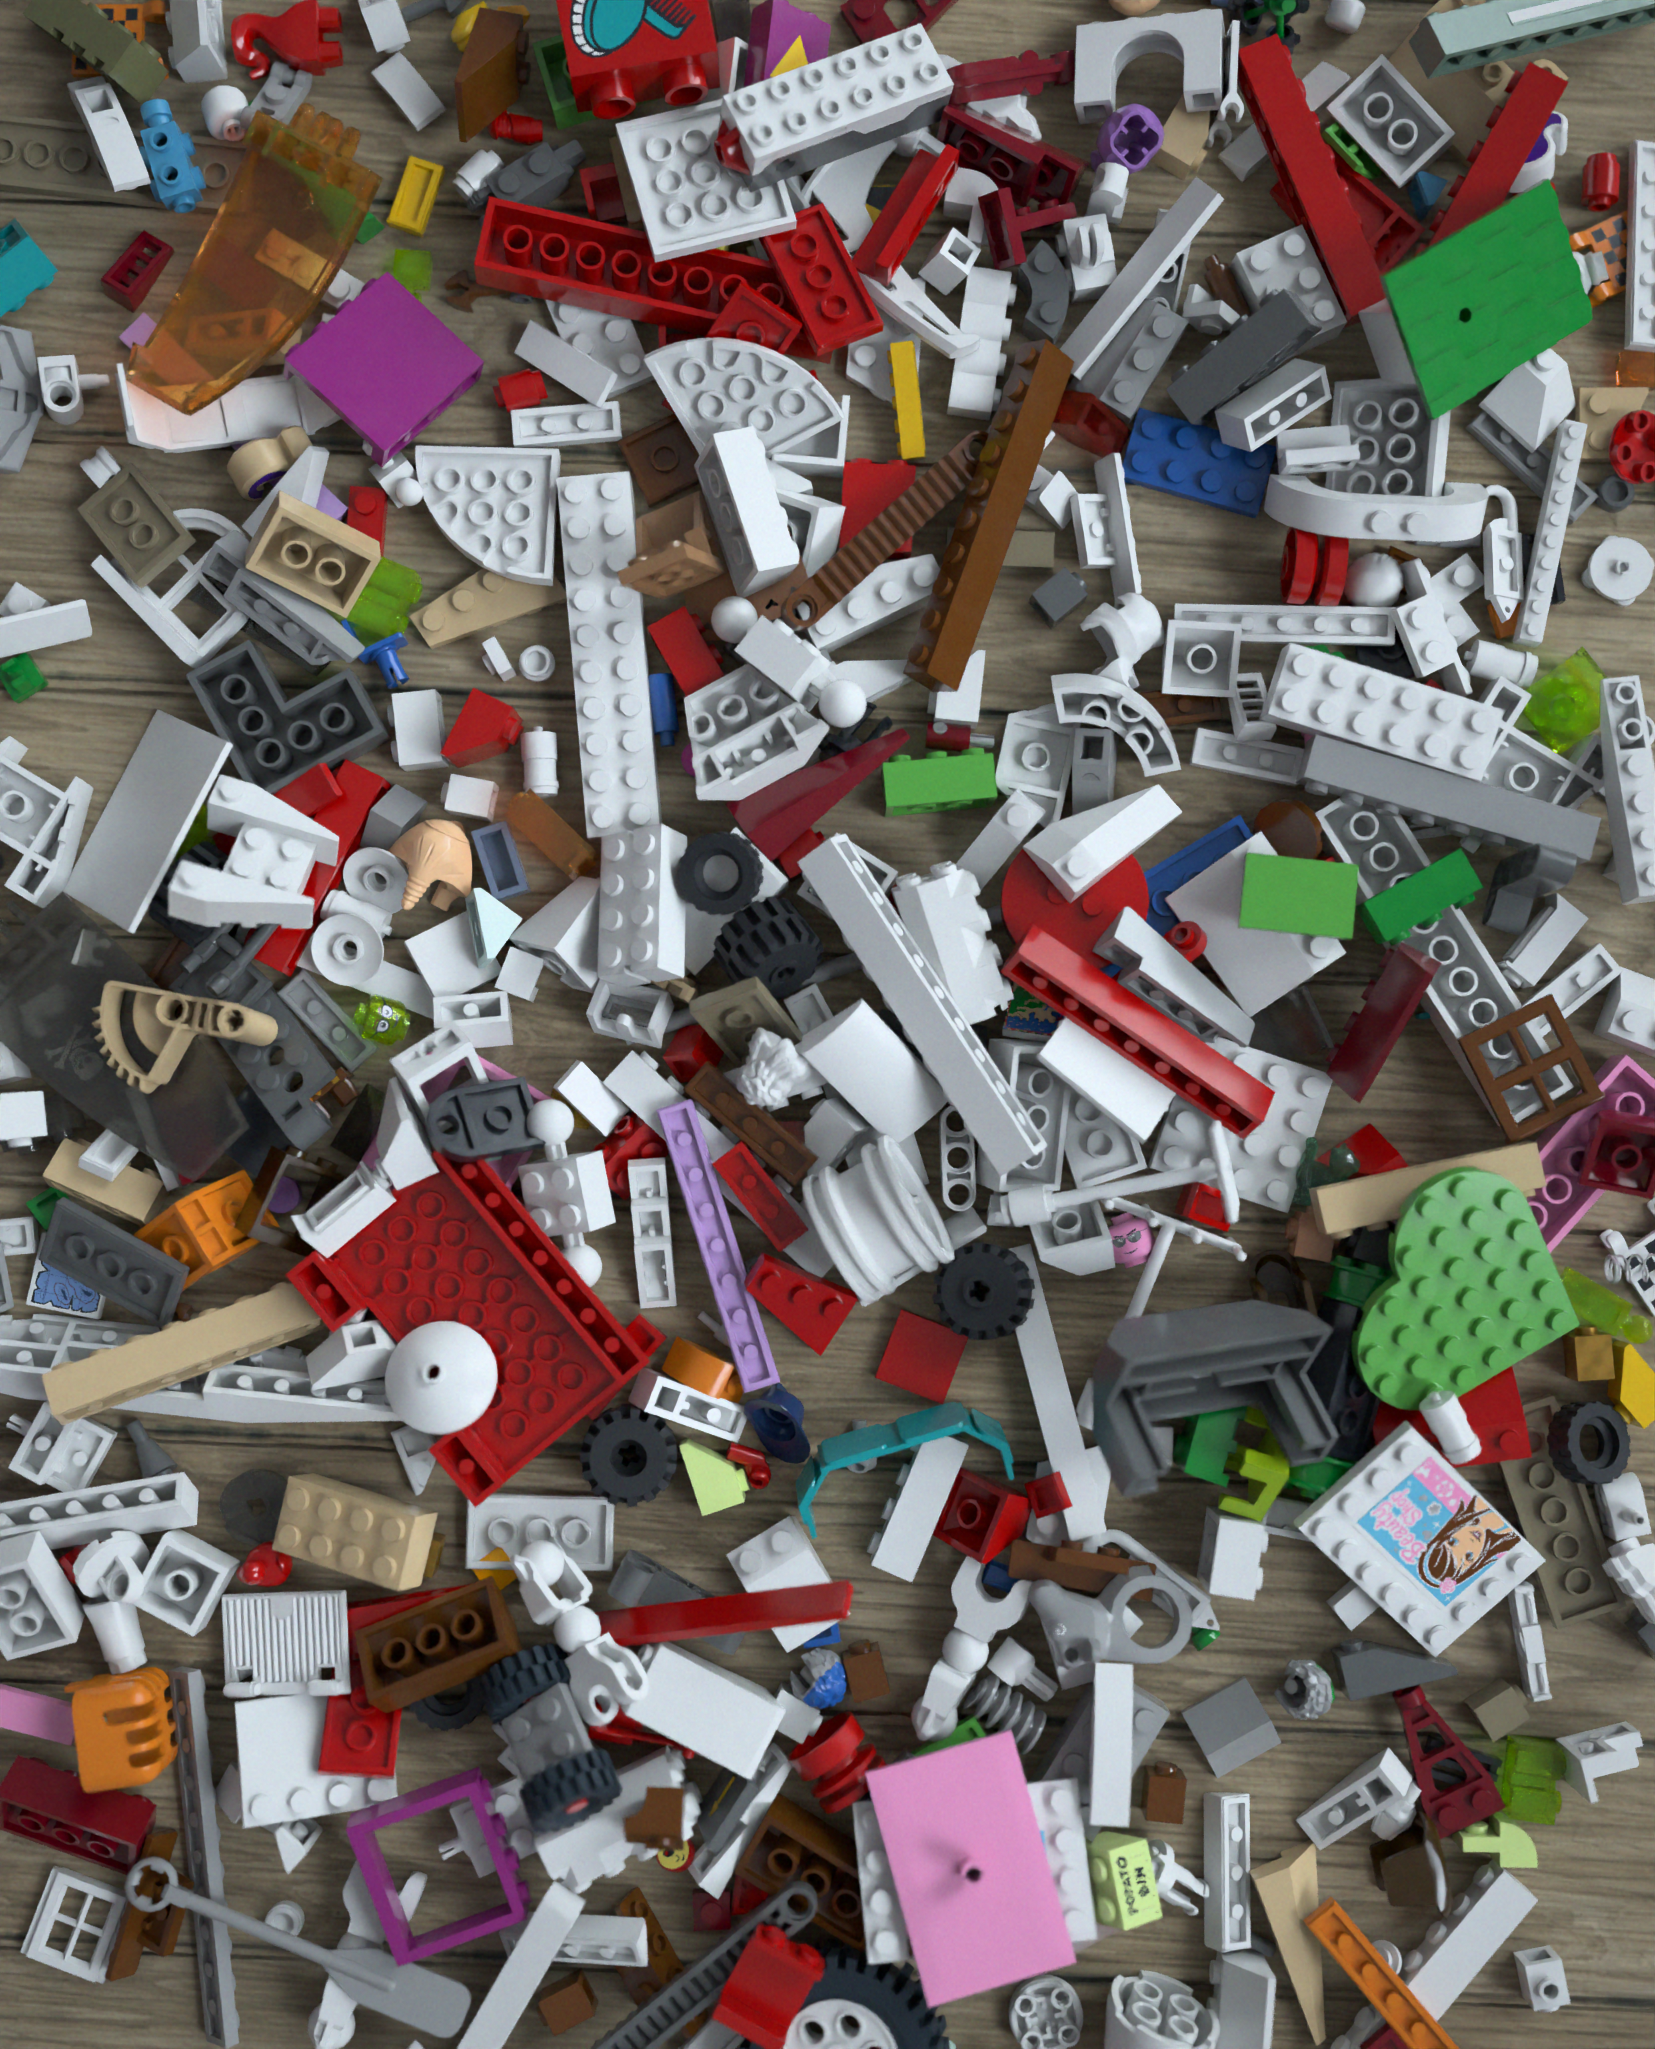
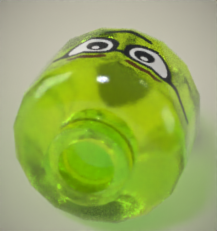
[353,994,410,1046]

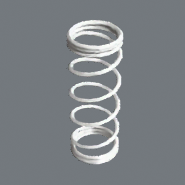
[1604,1253,1655,1284]

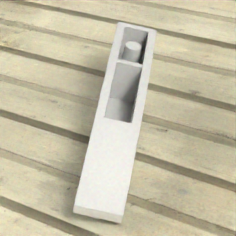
[1600,675,1655,905]

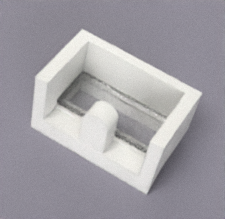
[586,979,674,1049]

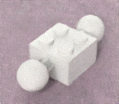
[711,596,866,727]
[517,1099,616,1287]

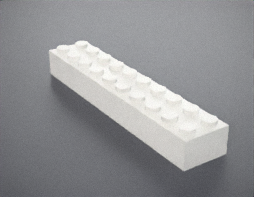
[557,471,662,843]
[1315,797,1574,1126]

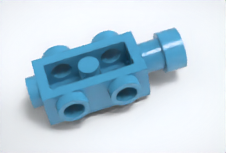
[139,99,206,213]

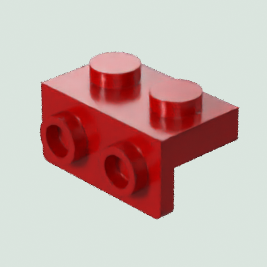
[591,1111,669,1200]

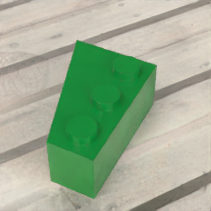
[1172,1405,1248,1487]

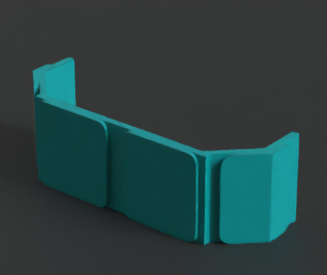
[795,1402,1015,1539]

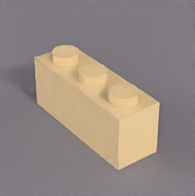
[42,1138,170,1228]

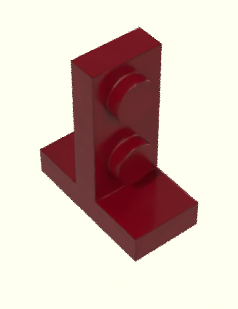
[978,187,1077,270]

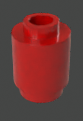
[1581,152,1620,212]
[492,368,548,413]

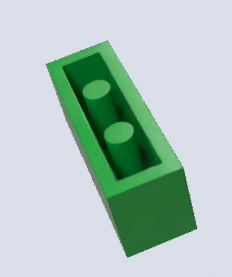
[1355,848,1483,946]

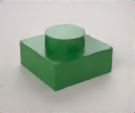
[25,1187,71,1233]

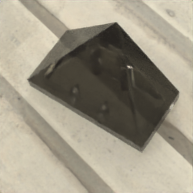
[330,1083,386,1163]

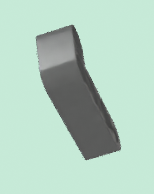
[1482,843,1577,935]
[607,1549,747,1655]

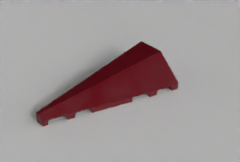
[725,728,911,862]

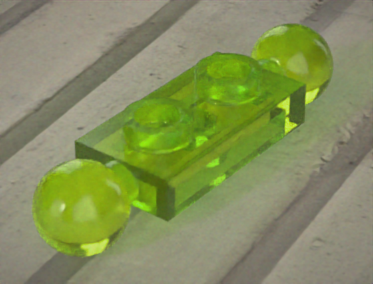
[1554,1264,1653,1344]

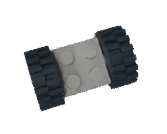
[478,1643,622,1834]

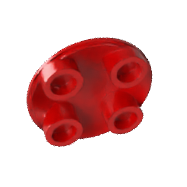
[1609,410,1655,484]

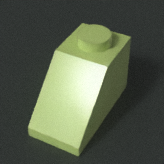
[679,1438,750,1516]

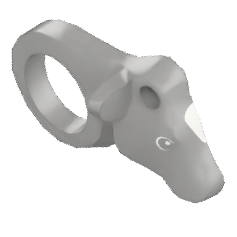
[1028,1565,1193,1670]

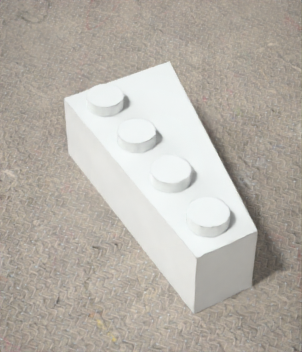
[791,554,940,653]

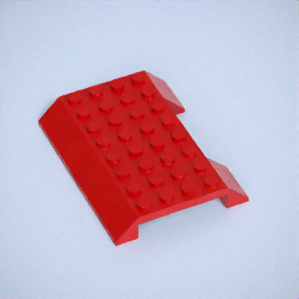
[286,1150,651,1508]

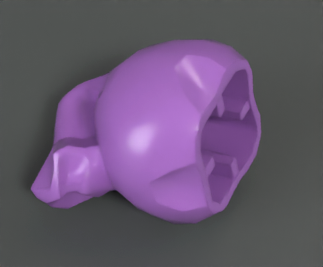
[1091,104,1165,175]

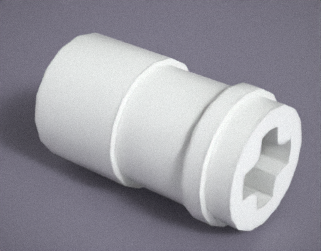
[1464,639,1538,688]
[520,726,559,798]
[320,889,393,939]
[1419,1390,1481,1464]

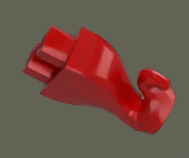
[231,0,344,80]

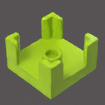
[1218,1407,1289,1522]

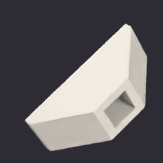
[306,1320,398,1391]

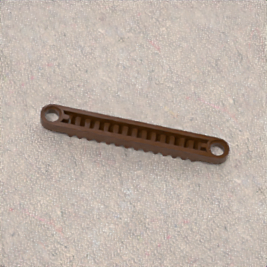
[781,430,989,631]

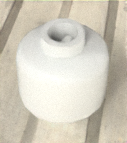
[201,85,251,141]

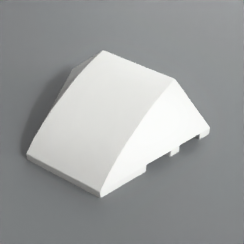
[684,664,829,800]

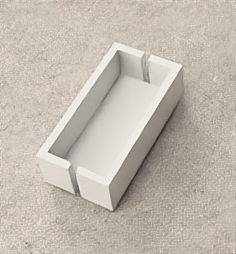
[597,824,687,987]

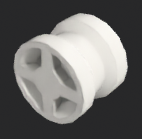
[79,446,122,488]

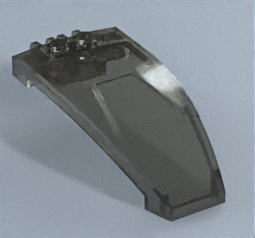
[0,892,250,1181]

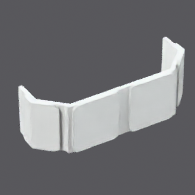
[115,363,341,453]

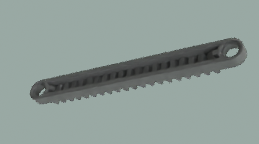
[590,1881,817,2049]

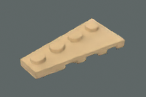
[410,568,567,649]

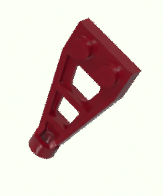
[840,0,958,45]
[1392,1684,1506,1840]

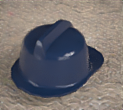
[744,1383,811,1464]

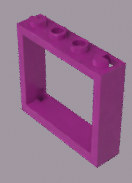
[346,1766,533,1967]

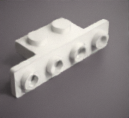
[1070,453,1141,600]
[1390,558,1473,697]

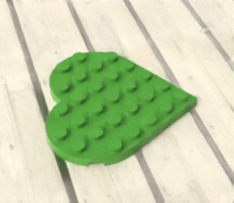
[1352,1167,1580,1410]

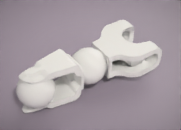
[510,1537,649,1726]
[911,1556,1033,1741]
[307,1859,428,2049]

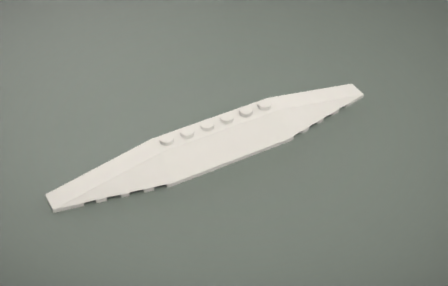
[0,1314,402,1423]

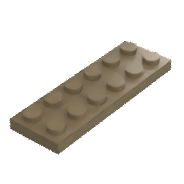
[1496,1394,1627,1630]

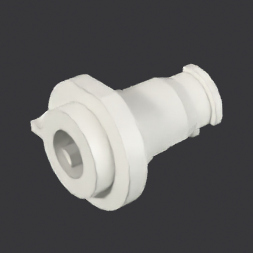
[1147,1839,1209,1916]

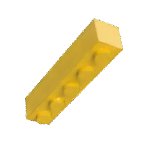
[887,340,927,461]

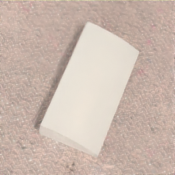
[802,999,948,1144]

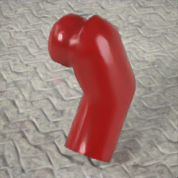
[725,1442,771,1490]

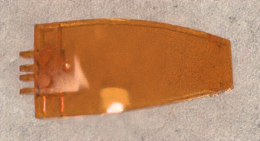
[126,102,384,416]

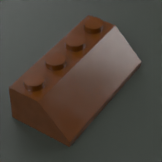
[355,1576,522,1713]
[734,1793,867,1953]

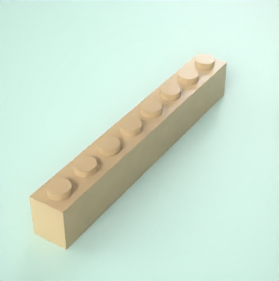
[41,1282,327,1425]

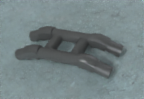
[179,922,282,997]

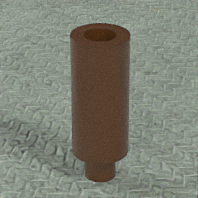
[1204,254,1252,317]

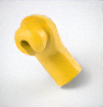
[451,1,488,53]

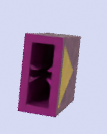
[743,0,831,88]

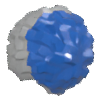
[789,1647,847,1709]

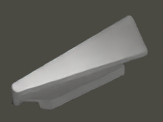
[200,530,365,665]
[1092,907,1255,1048]

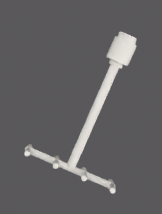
[1000,1119,1240,1227]
[1075,1197,1246,1430]

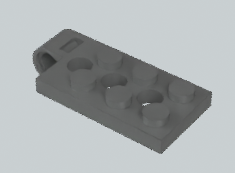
[216,986,337,1151]

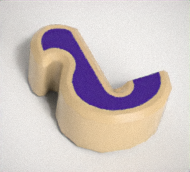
[227,426,313,501]

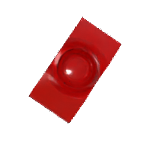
[1269,142,1426,275]

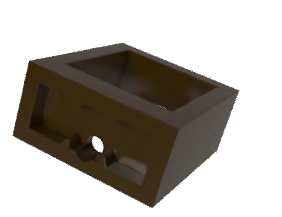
[234,1144,348,1257]

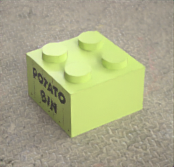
[1085,1831,1163,1930]

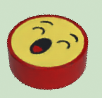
[656,1838,695,1873]

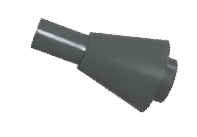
[126,1420,178,1479]

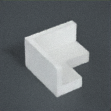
[772,395,850,478]
[1556,1721,1643,1803]

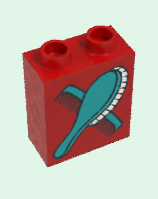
[556,0,720,119]

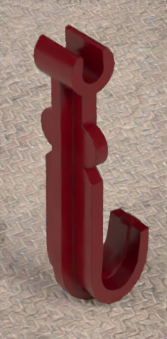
[946,50,1076,105]

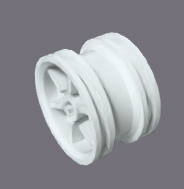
[803,1134,954,1304]

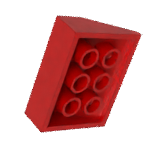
[1370,1366,1532,1468]

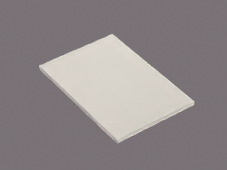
[63,709,233,934]

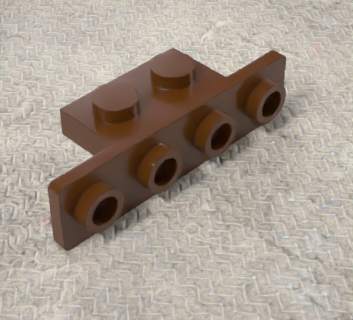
[1007,1539,1156,1601]
[105,1829,194,1981]
[615,1887,709,2038]

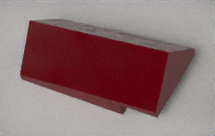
[937,103,1089,207]

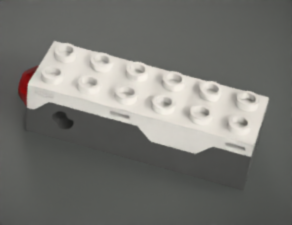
[714,23,954,193]

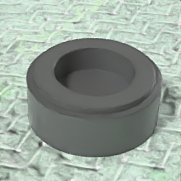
[1595,474,1635,513]

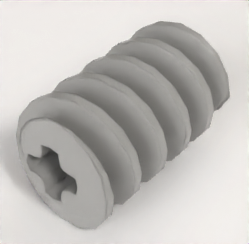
[963,1673,1047,1755]

